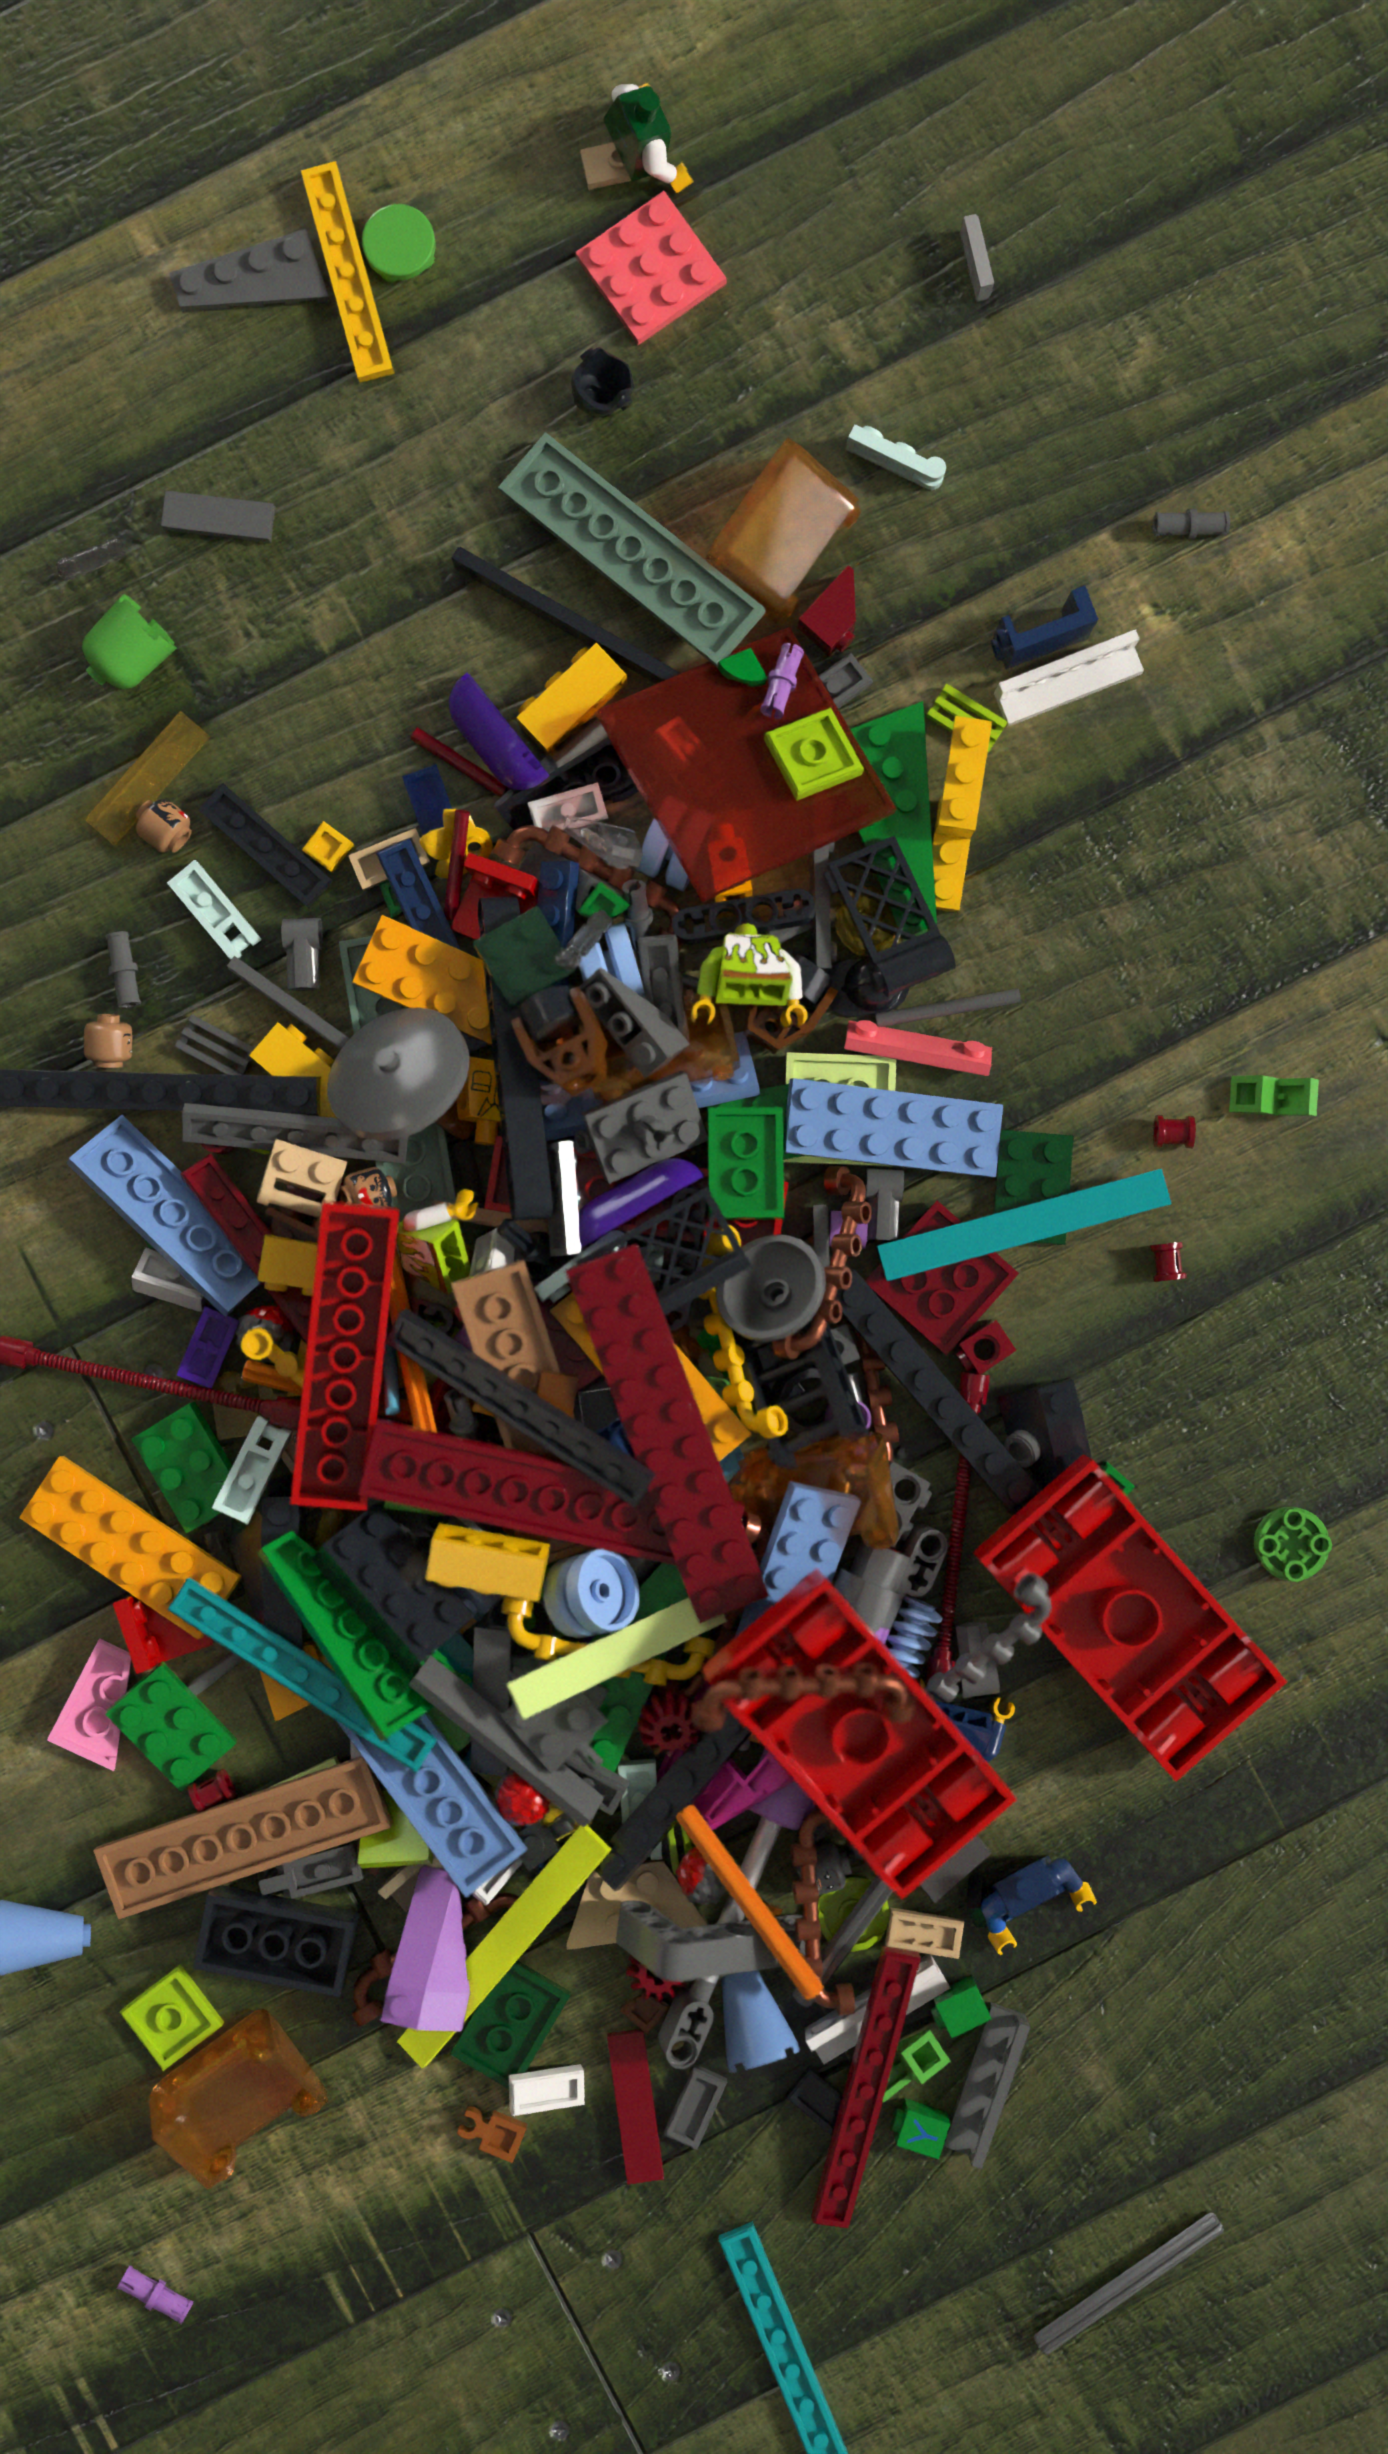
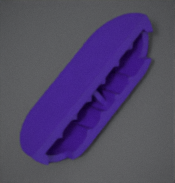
[449,673,550,790]
[578,1158,705,1249]

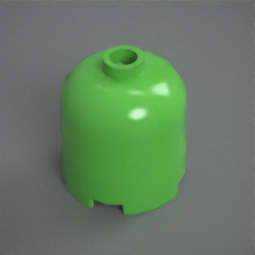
[82,594,177,690]

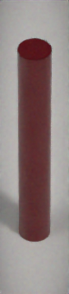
[410,727,509,798]
[444,810,470,920]

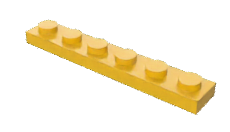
[301,161,394,383]

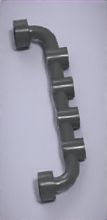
[923,1573,1051,1703]

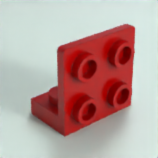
[451,852,539,942]
[113,1595,215,1674]

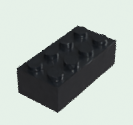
[311,1502,474,1674]
[193,1885,360,1997]

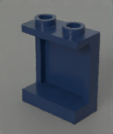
[991,586,1098,670]

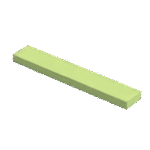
[507,1598,727,1720]

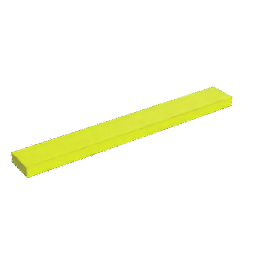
[397,1825,612,2068]

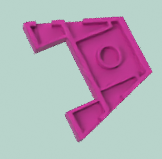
[657,1680,795,1830]

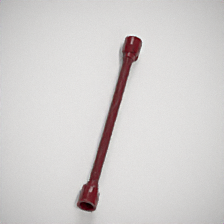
[0,1335,301,1430]
[925,1372,990,1687]

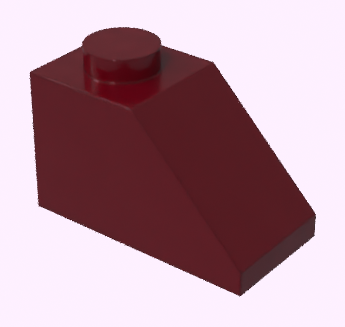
[798,565,856,657]

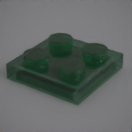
[473,906,576,1009]

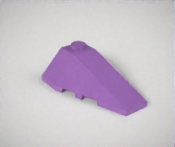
[381,1865,470,2031]

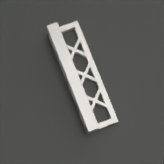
[994,629,1144,727]
[804,1954,950,2064]

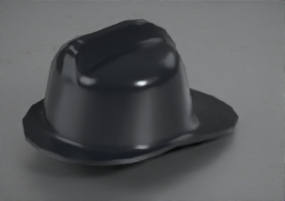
[826,956,909,1017]

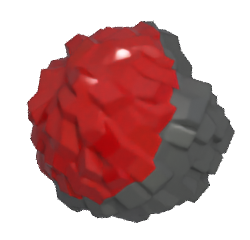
[235,1305,294,1364]
[495,1769,551,1826]
[675,1847,726,1905]

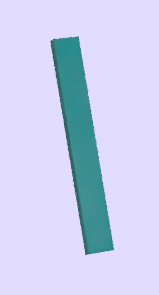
[876,1169,1171,1281]
[167,1577,438,1772]
[719,2221,848,2454]

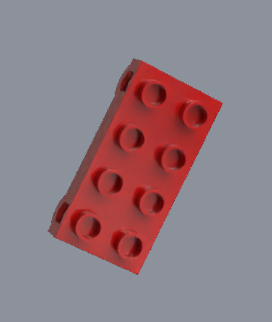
[972,1454,1287,1782]
[701,1568,1017,1899]

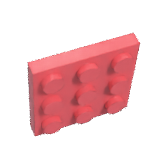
[576,191,727,345]

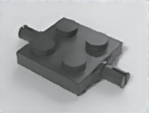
[501,1665,608,1773]

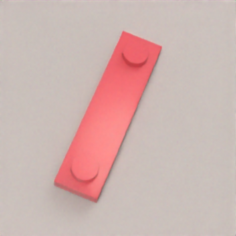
[844,1020,992,1076]

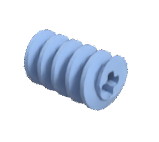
[886,1594,942,1678]

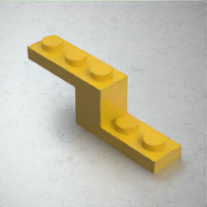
[932,716,992,913]

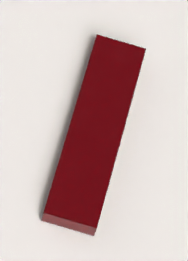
[607,2029,664,2185]

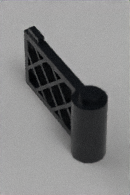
[823,835,956,997]

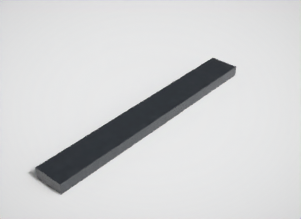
[451,547,711,712]
[385,1308,657,1508]

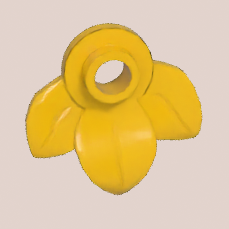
[419,809,493,879]

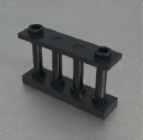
[732,1318,869,1470]

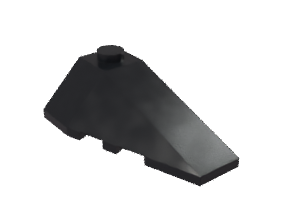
[494,707,655,830]
[997,1379,1092,1489]
[231,1497,306,1651]

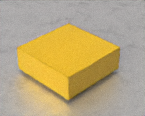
[302,821,354,873]

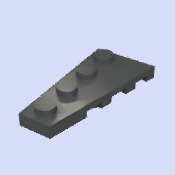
[169,229,331,312]

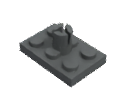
[581,1070,708,1183]

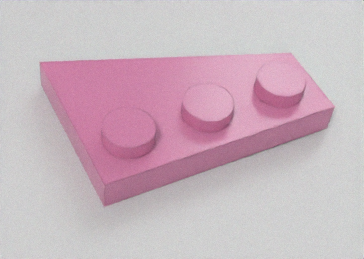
[47,1638,132,1771]

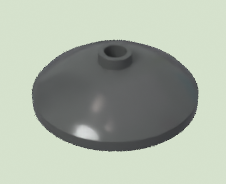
[717,1235,825,1341]

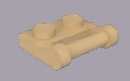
[256,1139,347,1222]

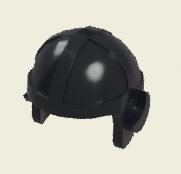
[571,347,634,418]

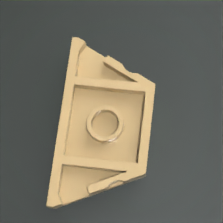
[566,1858,707,1950]

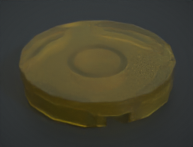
[835,886,901,956]

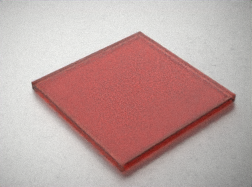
[596,627,897,902]

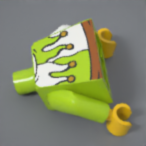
[691,924,807,1028]
[395,1190,478,1294]

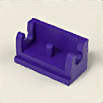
[177,1304,239,1389]

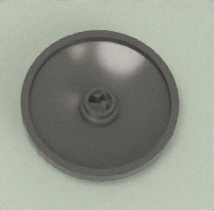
[327,1008,469,1141]

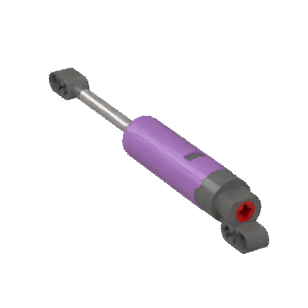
[658,1523,948,2069]

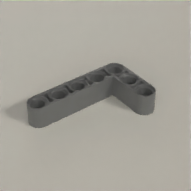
[616,1900,805,1981]

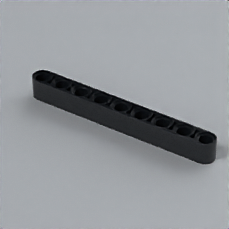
[478,896,553,1221]

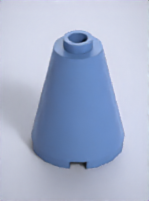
[0,1900,91,1976]
[721,1970,800,2073]

